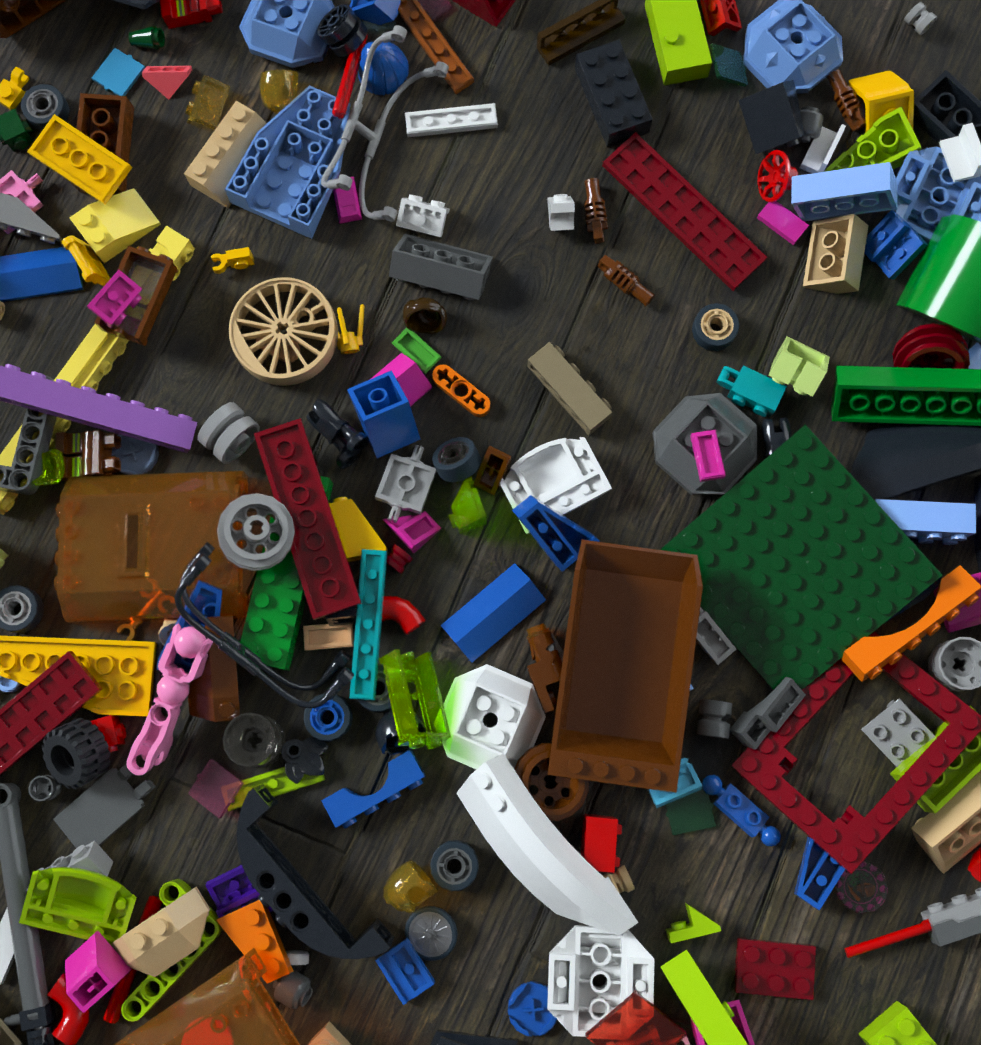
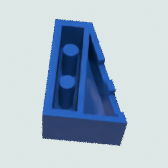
[512,495,600,572]
[794,836,845,910]

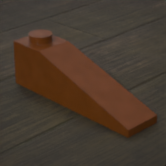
[188,615,240,722]

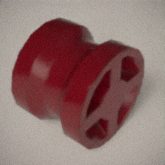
[387,544,413,574]

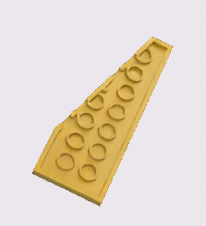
[0,636,157,716]

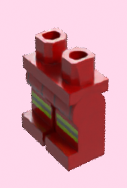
[160,0,223,29]

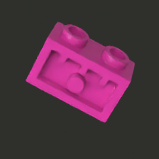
[87,270,142,329]

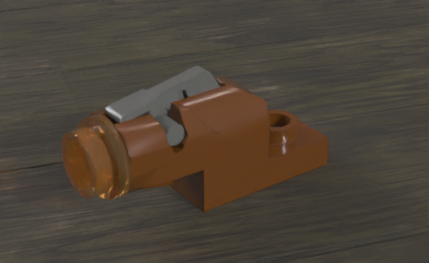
[526,623,564,714]

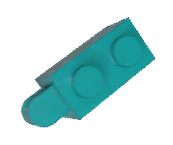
[716,366,787,417]

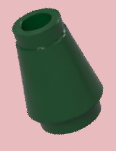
[129,26,165,50]

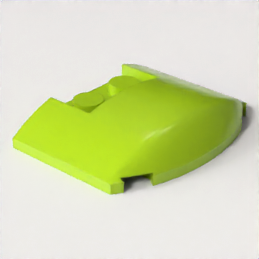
[19,867,137,946]

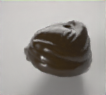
[403,297,447,334]

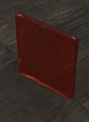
[585,990,687,1045]

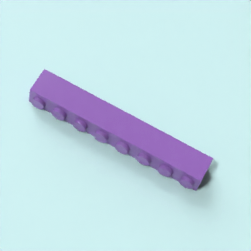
[0,364,197,453]

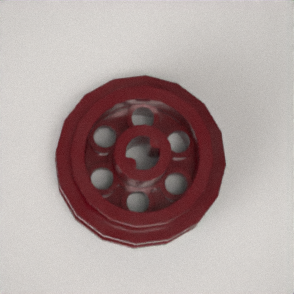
[892,323,970,369]

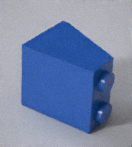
[347,370,420,458]

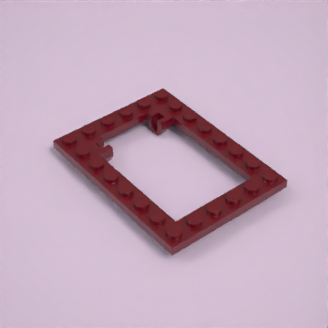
[731,631,981,875]

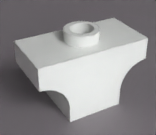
[548,194,575,231]

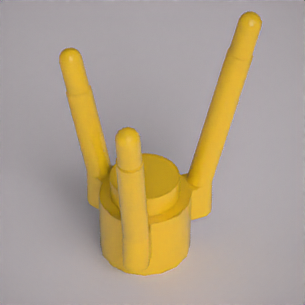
[325,304,365,354]

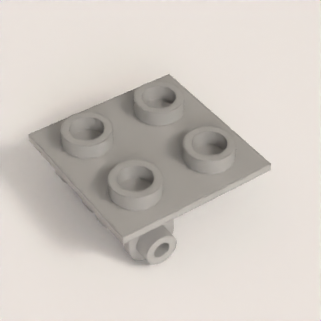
[861,698,935,767]

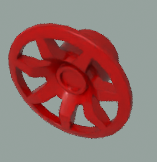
[757,150,798,202]

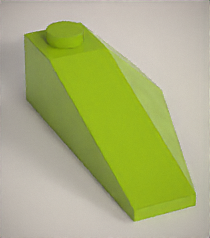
[824,107,921,172]

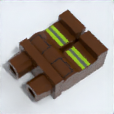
[54,430,122,482]

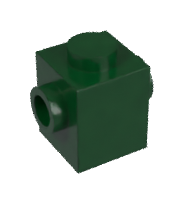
[0,109,34,152]

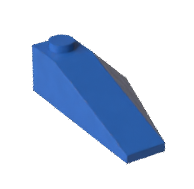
[157,580,222,673]

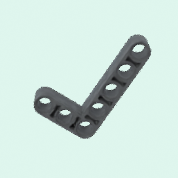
[0,375,57,495]

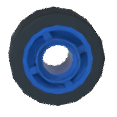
[304,694,353,741]

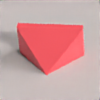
[142,66,192,100]

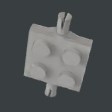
[375,445,437,523]

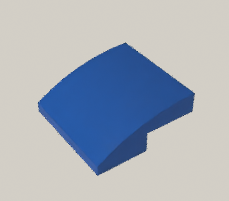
[864,210,928,280]

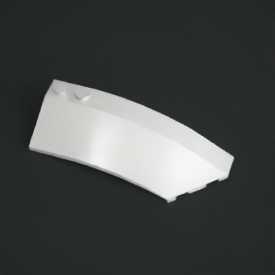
[456,754,638,936]

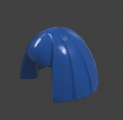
[358,42,409,95]

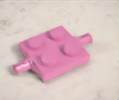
[0,170,44,235]

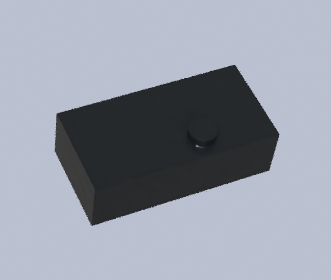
[913,70,981,144]

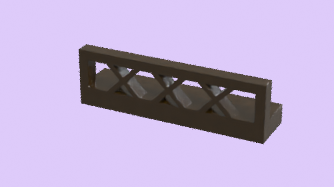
[537,0,626,66]

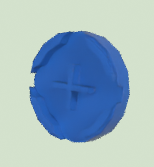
[508,981,557,1036]

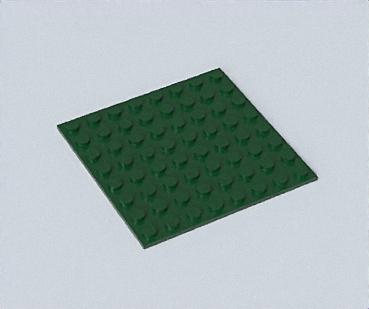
[660,424,943,690]

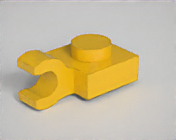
[0,66,29,110]
[211,247,255,274]

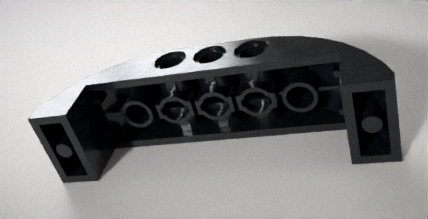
[237,784,395,959]

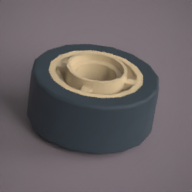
[692,303,739,351]

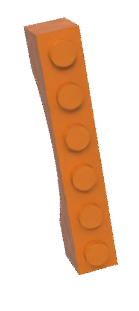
[842,565,981,682]

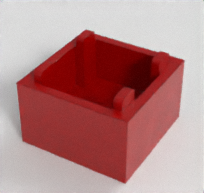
[581,814,622,873]

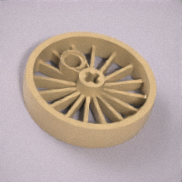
[229,277,338,386]

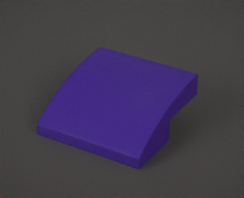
[206,865,273,918]

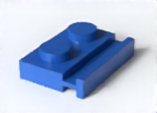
[375,938,436,1005]

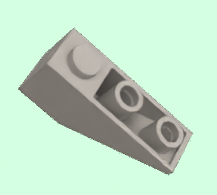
[0,193,62,244]
[27,841,113,891]

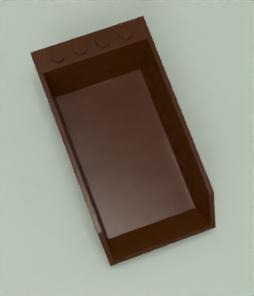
[548,540,703,793]

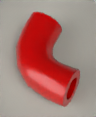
[382,596,426,635]
[47,972,90,1045]

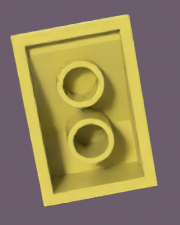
[70,188,161,264]

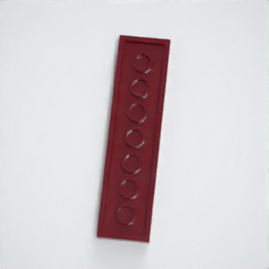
[254,418,362,620]

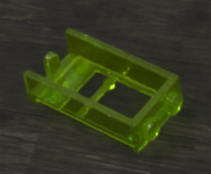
[379,649,451,749]

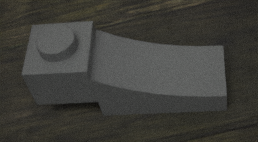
[730,677,806,750]

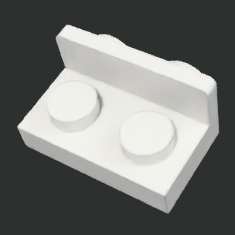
[396,194,450,237]

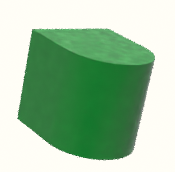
[896,214,981,343]

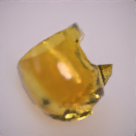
[259,70,298,114]
[383,859,438,913]

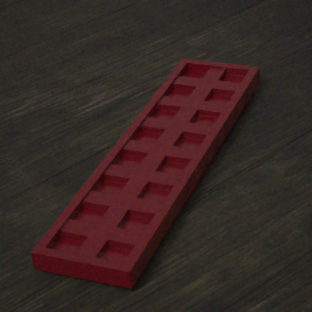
[602,132,767,291]
[0,651,103,776]

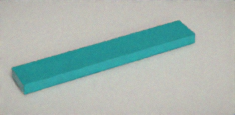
[349,549,387,700]

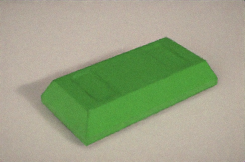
[392,327,442,374]

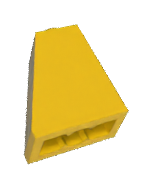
[329,497,388,562]

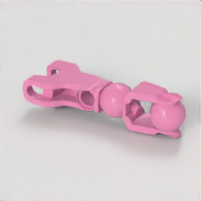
[126,623,213,775]

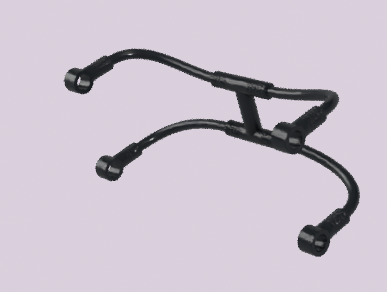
[175,541,354,709]

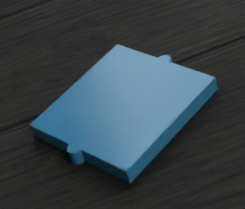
[92,48,145,96]

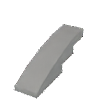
[696,607,736,665]

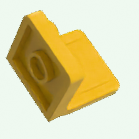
[848,71,914,133]

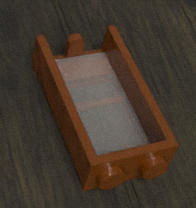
[94,246,178,346]

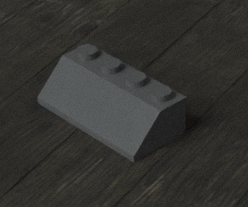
[389,234,493,300]

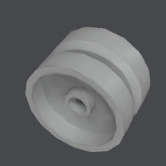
[197,402,260,464]

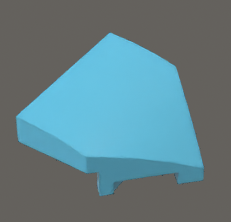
[648,758,702,808]

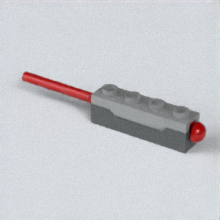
[844,888,981,958]

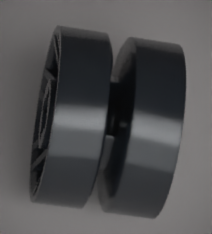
[317,4,368,57]

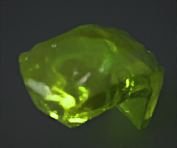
[32,448,65,486]

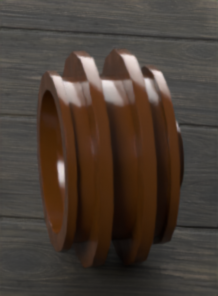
[514,743,589,821]

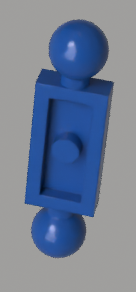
[702,775,781,847]

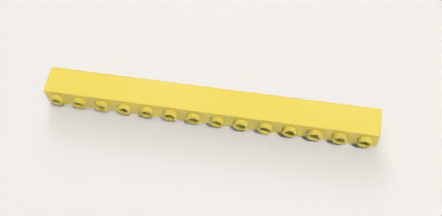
[0,226,195,515]

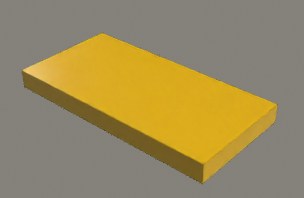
[27,114,132,205]

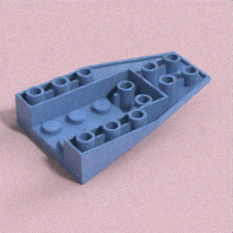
[225,85,351,239]

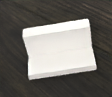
[939,123,981,183]
[800,124,846,174]

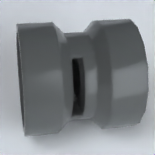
[28,775,62,801]

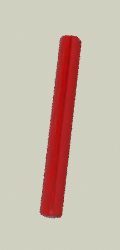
[332,35,368,119]
[103,895,162,1024]

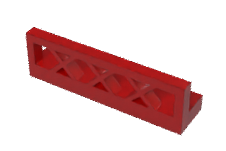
[700,0,742,36]

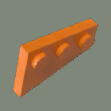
[216,900,293,984]

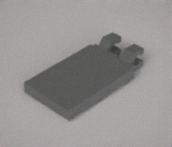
[53,763,156,848]

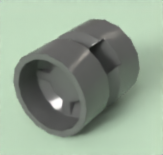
[696,699,733,739]

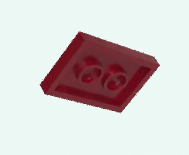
[734,938,816,1000]

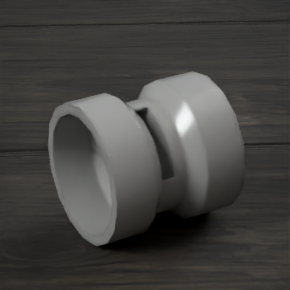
[904,2,937,35]

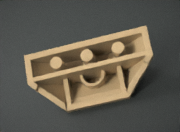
[112,886,210,977]

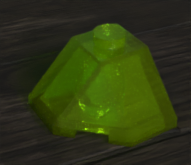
[448,476,487,534]

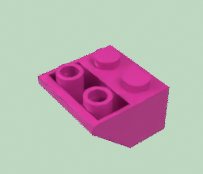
[65,931,132,1013]

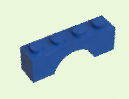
[321,750,426,829]

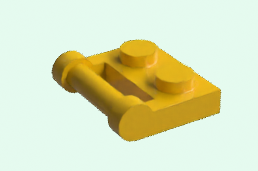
[62,236,111,287]

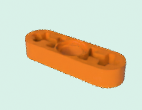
[432,365,490,417]

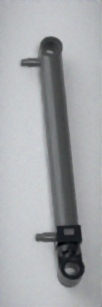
[0,783,60,1045]

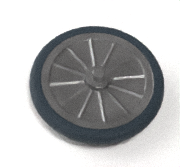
[405,906,457,961]

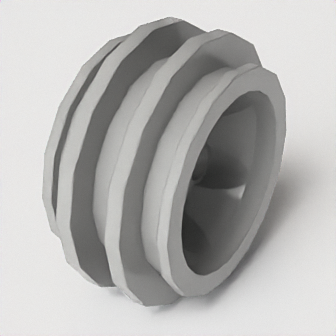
[217,493,295,571]

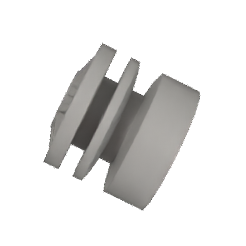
[928,637,981,692]

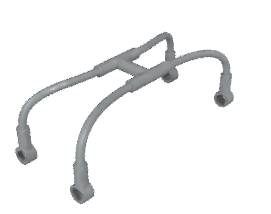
[321,25,449,222]

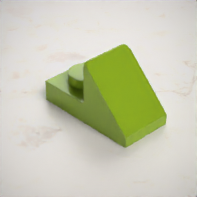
[665,903,721,943]

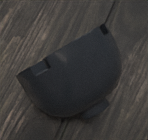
[375,708,427,755]

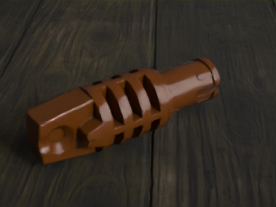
[827,69,866,132]
[584,178,608,244]
[598,255,655,307]

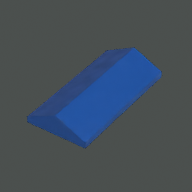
[0,247,84,302]
[441,563,546,663]

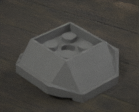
[652,393,757,496]

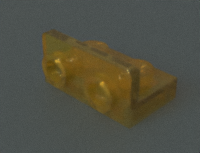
[185,74,230,130]

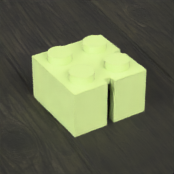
[769,336,830,397]

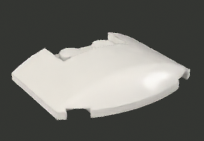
[500,437,612,534]

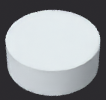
[286,950,309,965]

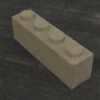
[527,342,612,436]

